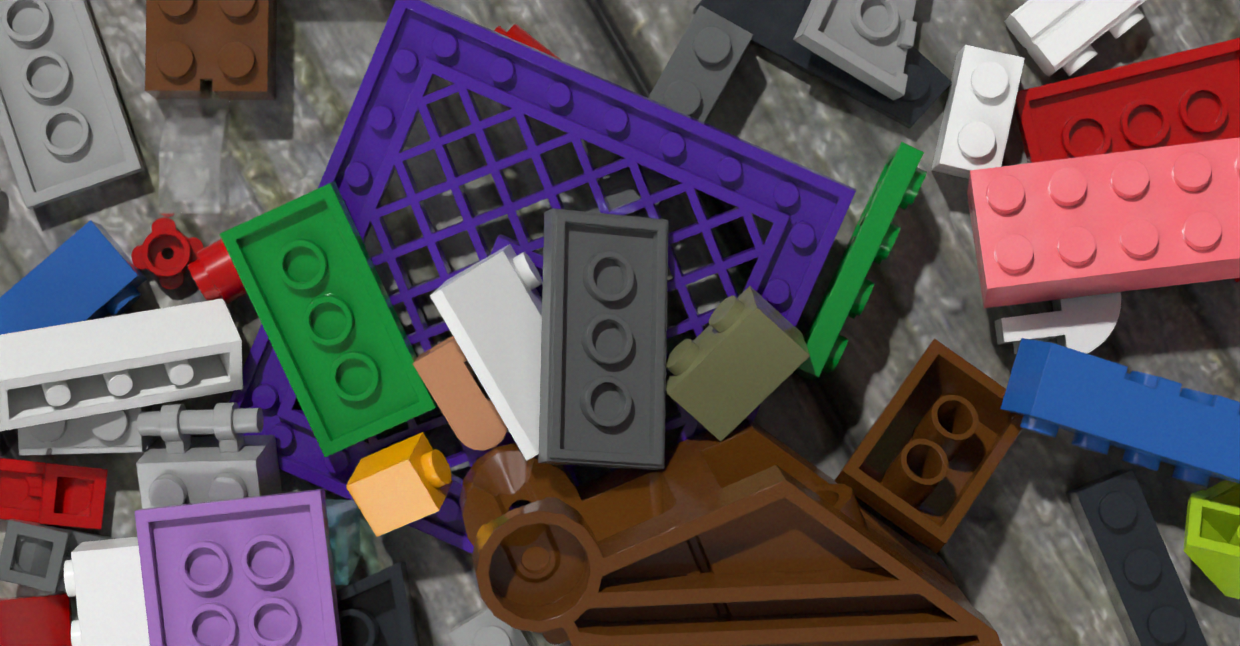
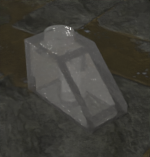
[159,98,231,219]

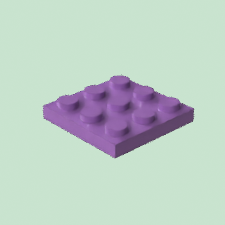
[135,489,342,646]

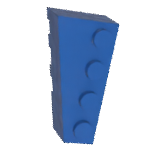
[1000,338,1240,487]

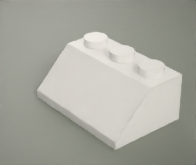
[430,244,543,461]

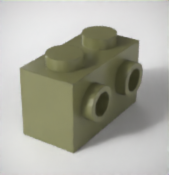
[666,286,810,441]

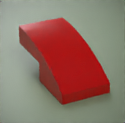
[0,458,108,529]

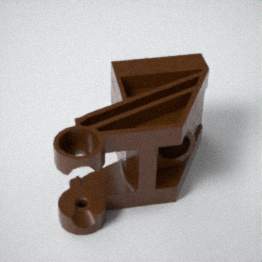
[459,417,1002,646]

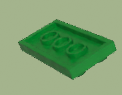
[793,142,927,380]
[220,181,438,457]

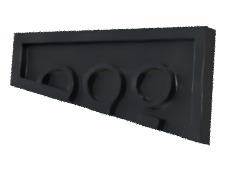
[693,0,952,129]

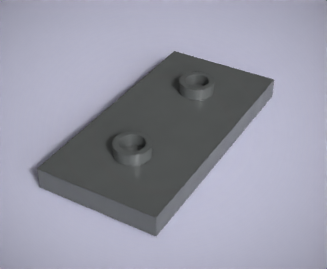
[538,208,668,470]

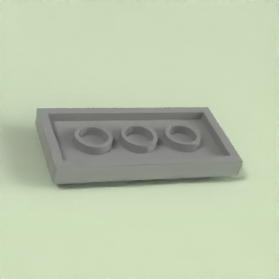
[0,0,144,210]

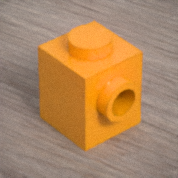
[346,432,453,537]

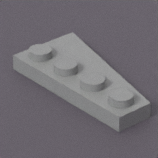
[793,0,917,100]

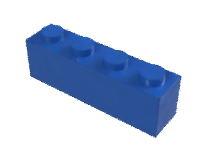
[0,220,147,335]

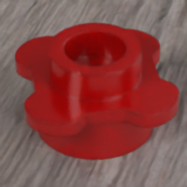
[131,217,204,289]

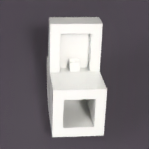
[995,292,1121,354]

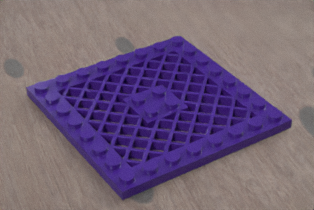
[229,0,856,554]

